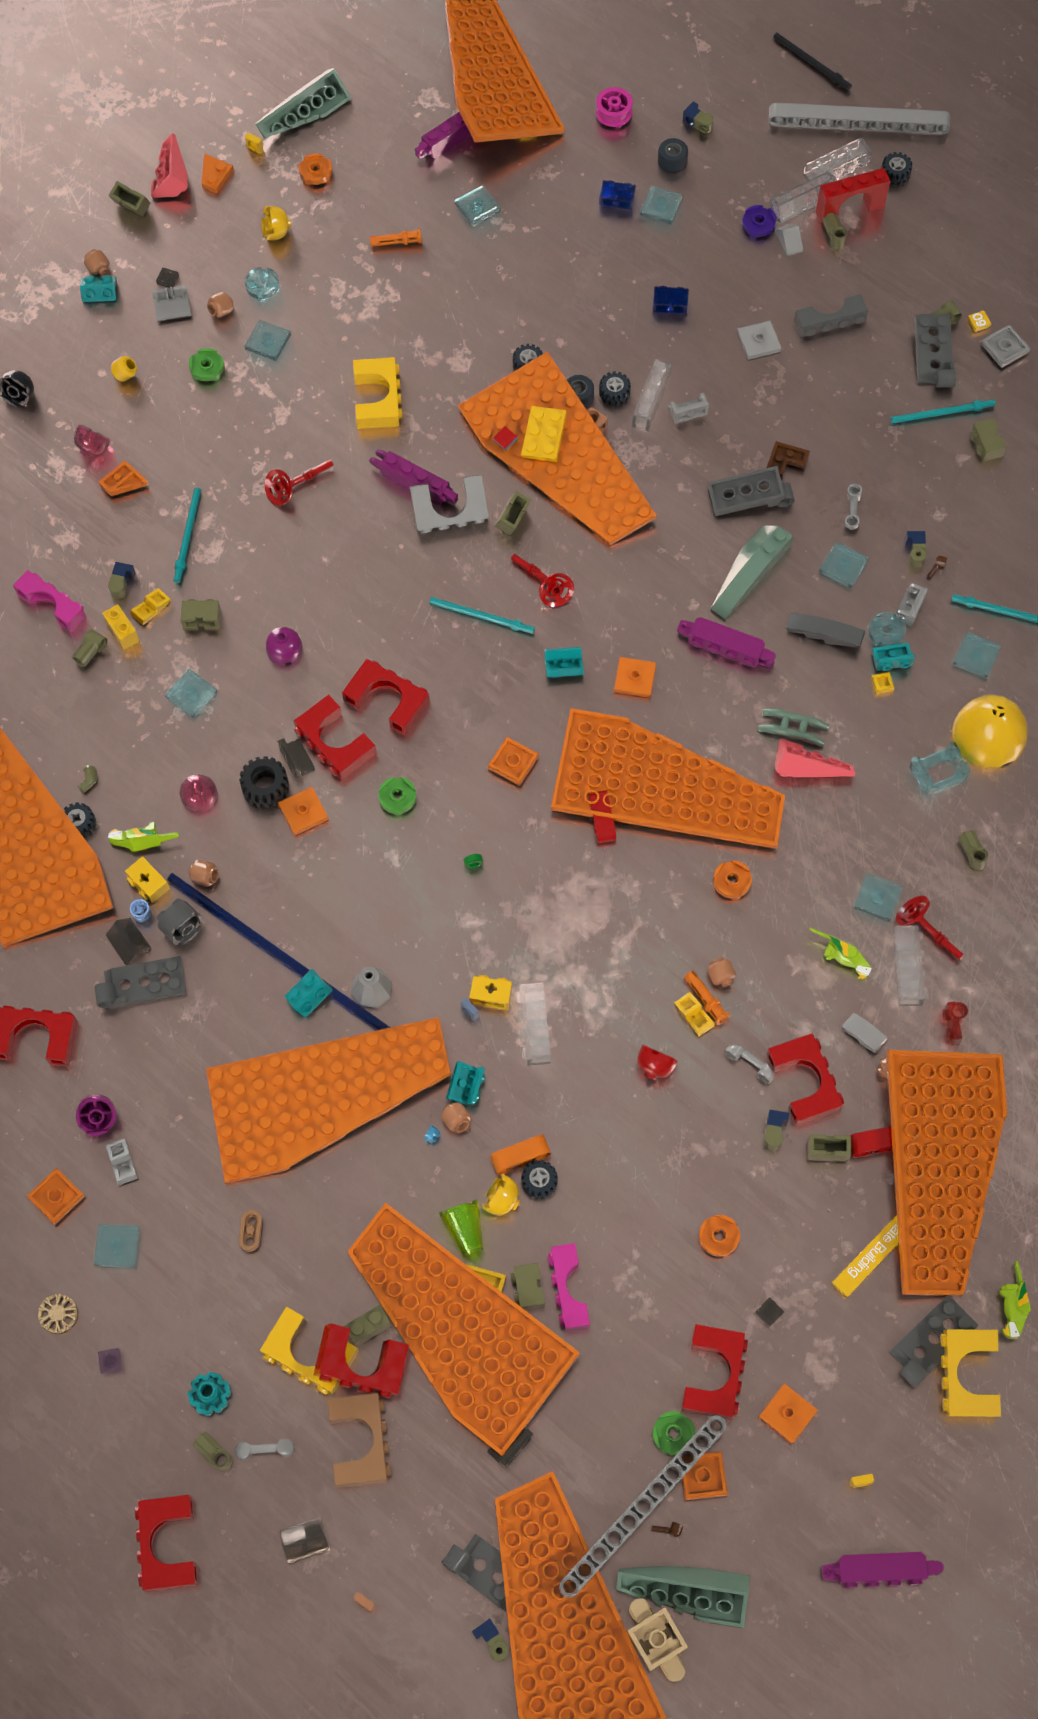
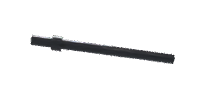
[773,32,852,90]

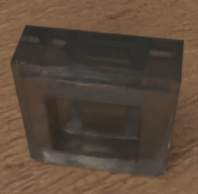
[156,267,179,289]
[755,1297,784,1328]

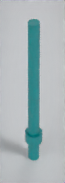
[890,399,996,424]
[173,487,201,583]
[951,594,1038,623]
[430,597,535,634]

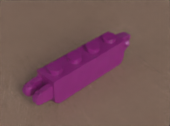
[415,112,471,159]
[369,449,459,505]
[677,617,776,668]
[822,1552,944,1588]

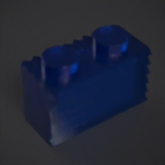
[599,180,636,210]
[653,286,689,315]

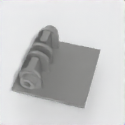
[152,285,191,321]

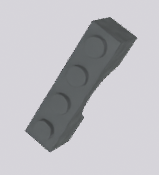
[794,294,868,337]

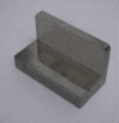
[277,738,315,779]
[106,918,151,964]
[487,1428,534,1469]
[280,1518,330,1563]

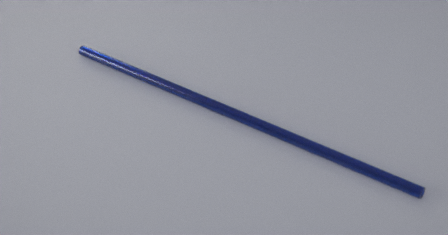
[167,873,391,1030]

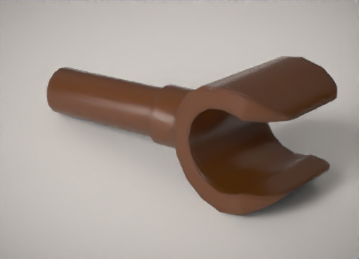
[927,556,947,578]
[652,1522,683,1537]

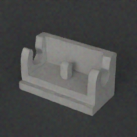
[668,393,709,423]
[893,584,928,626]

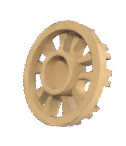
[38,1294,78,1334]

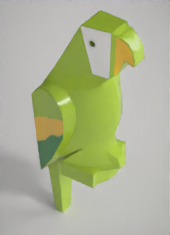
[108,822,179,852]
[809,928,872,979]
[999,1261,1031,1339]

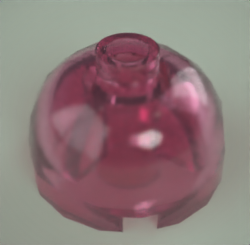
[74,425,110,457]
[180,774,218,813]

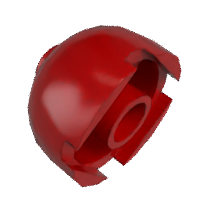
[637,1044,678,1080]

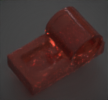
[942,1001,968,1046]

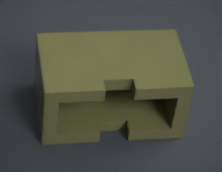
[108,181,151,218]
[970,418,1006,462]
[495,491,531,536]
[181,599,221,629]
[807,1134,851,1162]
[510,1263,545,1311]
[344,1304,391,1347]

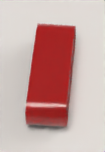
[589,790,616,844]
[849,1126,893,1157]

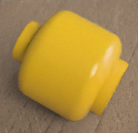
[111,356,137,382]

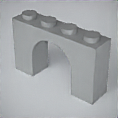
[409,474,489,533]

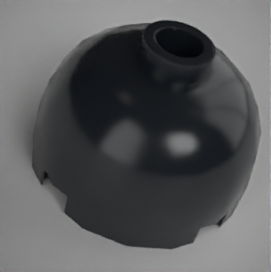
[0,370,34,406]

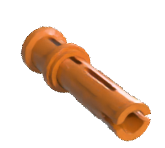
[370,228,422,247]
[684,970,731,1026]

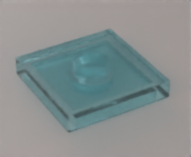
[455,185,501,227]
[640,186,683,224]
[244,320,291,361]
[819,542,869,588]
[953,632,1002,678]
[165,669,218,718]
[853,873,903,922]
[94,1224,140,1268]

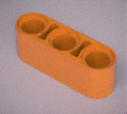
[490,1134,552,1175]

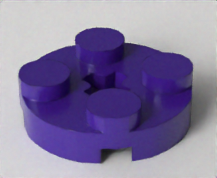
[742,205,776,238]

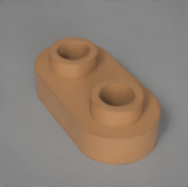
[239,1210,262,1252]

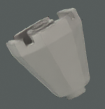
[351,967,392,1009]

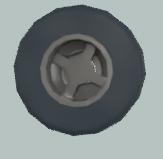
[658,138,688,172]
[567,375,594,408]

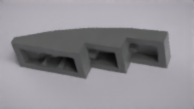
[786,613,865,647]

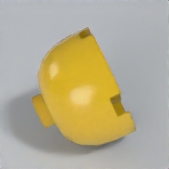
[261,206,291,241]
[482,1174,520,1216]

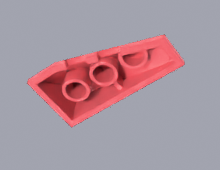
[151,133,188,198]
[775,738,855,777]

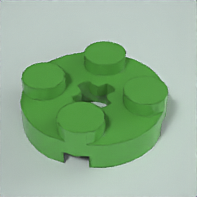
[189,348,224,381]
[379,777,417,816]
[652,1411,695,1456]

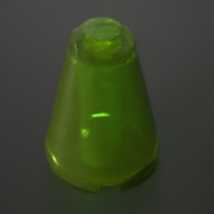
[439,1200,483,1259]

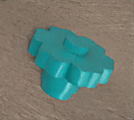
[187,1372,231,1416]

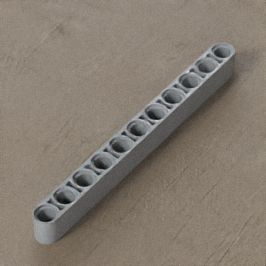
[769,103,950,135]
[559,1415,726,1598]

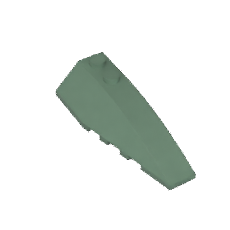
[255,69,351,138]
[710,525,793,621]
[616,1566,750,1628]

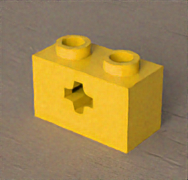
[102,604,140,650]
[125,856,170,904]
[469,975,512,1010]

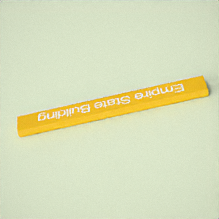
[831,1215,899,1298]

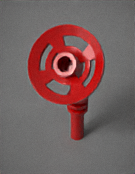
[264,460,334,505]
[511,554,574,607]
[896,896,964,961]

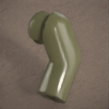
[78,765,97,793]

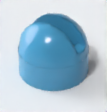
[423,1125,440,1143]

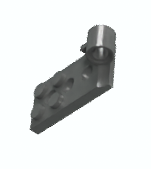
[914,314,956,388]
[707,466,795,516]
[94,956,187,1009]
[890,1295,978,1388]
[441,1534,507,1613]

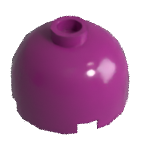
[266,627,302,665]
[76,1094,116,1136]

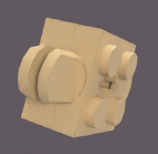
[627,1598,688,1682]

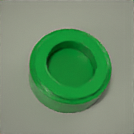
[463,854,483,869]

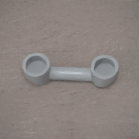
[845,484,862,530]
[724,1045,774,1084]
[235,1439,295,1460]

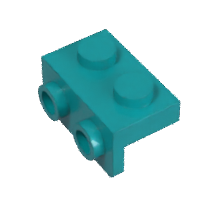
[80,275,117,302]
[872,642,915,671]
[545,647,584,678]
[285,969,332,1017]
[446,1061,485,1108]

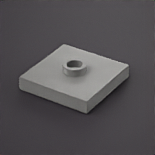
[737,321,781,360]
[980,324,1030,368]

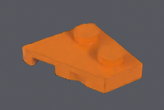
[202,154,234,194]
[98,460,149,496]

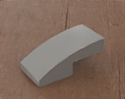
[842,1013,887,1053]
[106,1138,138,1185]

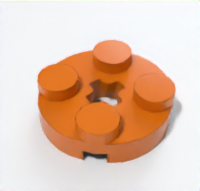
[298,153,333,185]
[713,860,752,900]
[699,1215,740,1257]

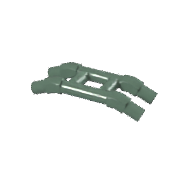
[758,708,829,748]

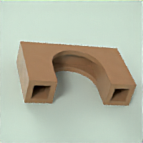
[327,1393,391,1488]

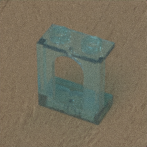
[909,742,970,797]

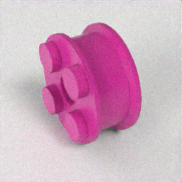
[596,87,633,128]

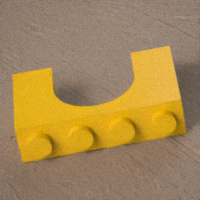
[353,357,402,429]
[260,1307,359,1395]
[940,1329,1001,1417]

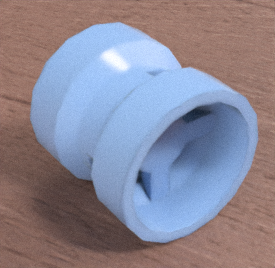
[130,899,152,924]

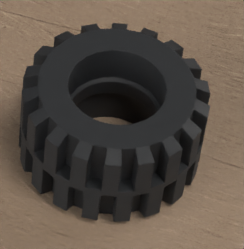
[239,756,289,808]

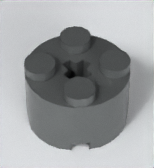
[157,898,203,945]

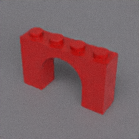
[816,168,890,225]
[342,658,430,736]
[293,694,377,780]
[0,1005,78,1066]
[767,1033,844,1126]
[313,1323,409,1399]
[681,1324,748,1420]
[135,1495,198,1592]

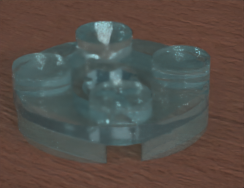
[245,267,280,301]
[868,612,906,647]

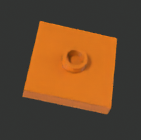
[614,657,656,698]
[488,737,539,786]
[278,787,329,836]
[27,1168,85,1225]
[759,1383,818,1444]
[681,1451,728,1501]

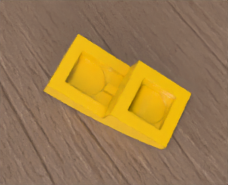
[130,588,171,625]
[674,992,715,1037]

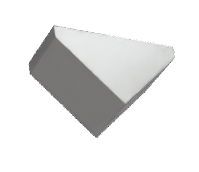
[774,223,803,256]

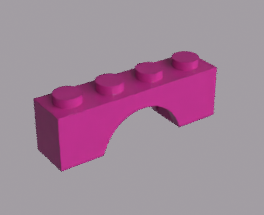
[13,570,86,632]
[547,1243,590,1333]

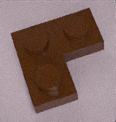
[766,441,810,478]

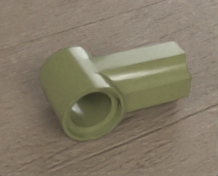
[822,212,847,249]
[930,300,962,330]
[72,629,108,667]
[958,830,989,871]
[192,1431,233,1472]

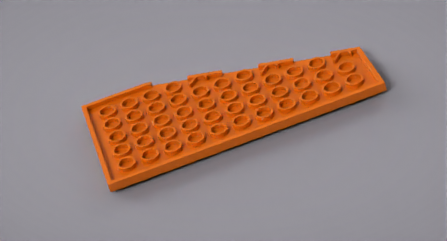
[445,0,565,142]
[457,351,657,545]
[551,708,785,849]
[0,728,114,947]
[206,1017,451,1184]
[886,1050,1007,1296]
[347,1203,580,1457]
[495,1471,667,1719]

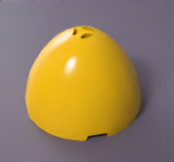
[952,695,1028,768]

